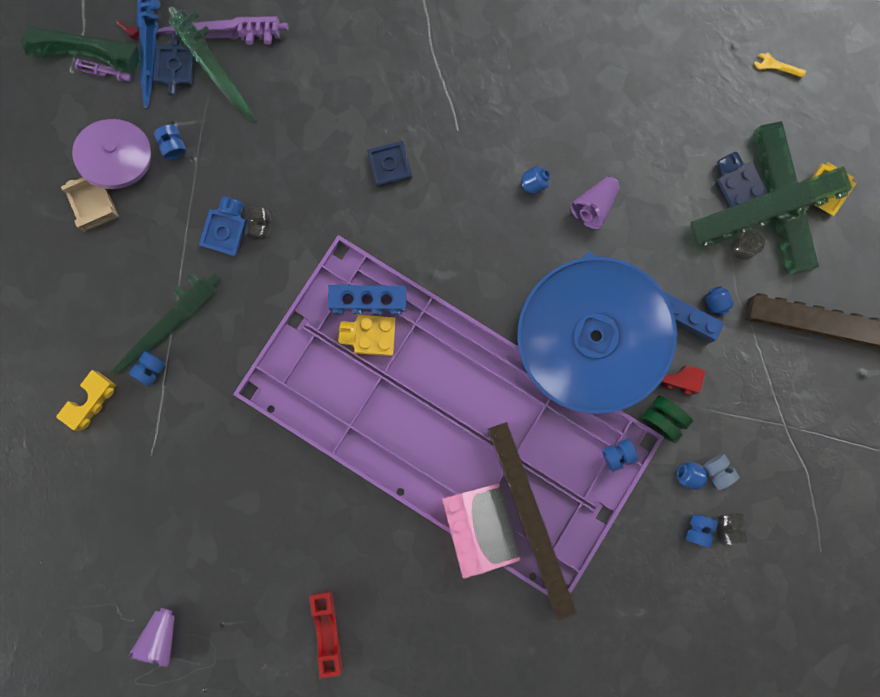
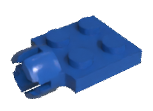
[199,197,247,256]

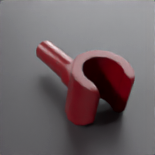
[117,20,139,40]

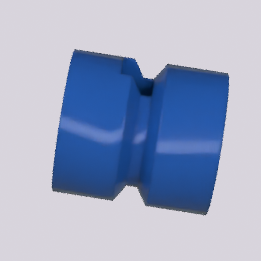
[154,124,186,160]
[129,351,166,387]
[602,438,638,472]
[685,514,718,548]

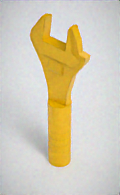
[754,52,806,78]

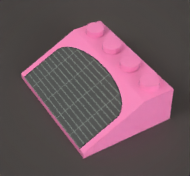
[442,483,520,578]

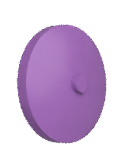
[72,119,152,189]

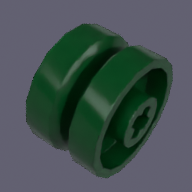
[641,395,693,443]

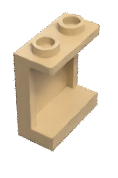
[61,177,118,232]

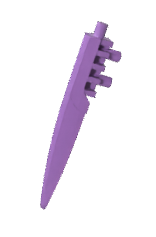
[156,17,288,45]

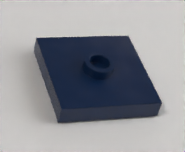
[367,141,412,187]

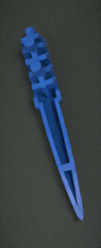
[137,0,160,108]

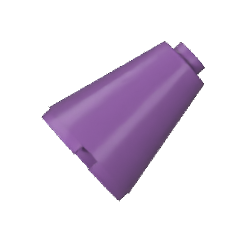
[571,177,620,229]
[129,608,175,667]

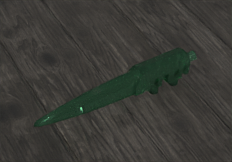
[168,6,257,123]
[109,273,220,374]

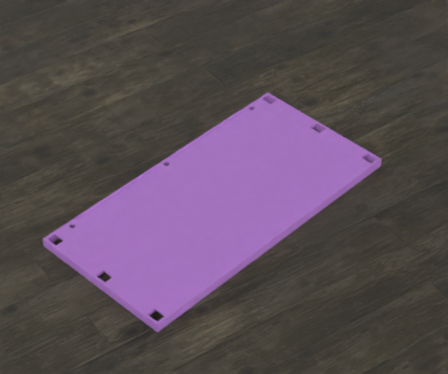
[233,235,664,596]

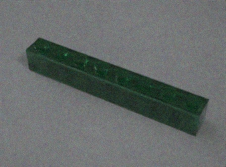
[754,121,819,275]
[690,166,853,247]

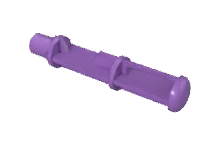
[75,59,132,81]

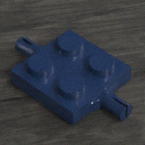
[153,33,195,96]

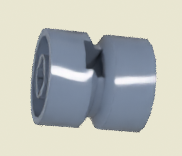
[703,453,740,490]

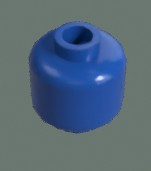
[521,166,551,194]
[705,286,734,316]
[677,462,708,490]

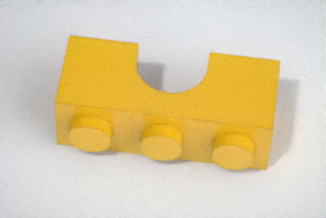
[56,370,116,431]

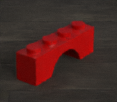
[660,365,706,396]
[309,590,343,678]

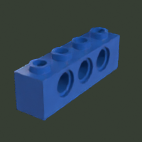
[328,285,407,315]

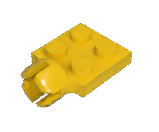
[338,314,395,356]

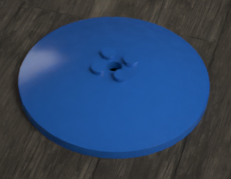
[518,257,677,414]

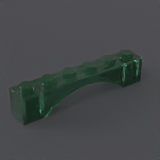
[20,26,140,73]

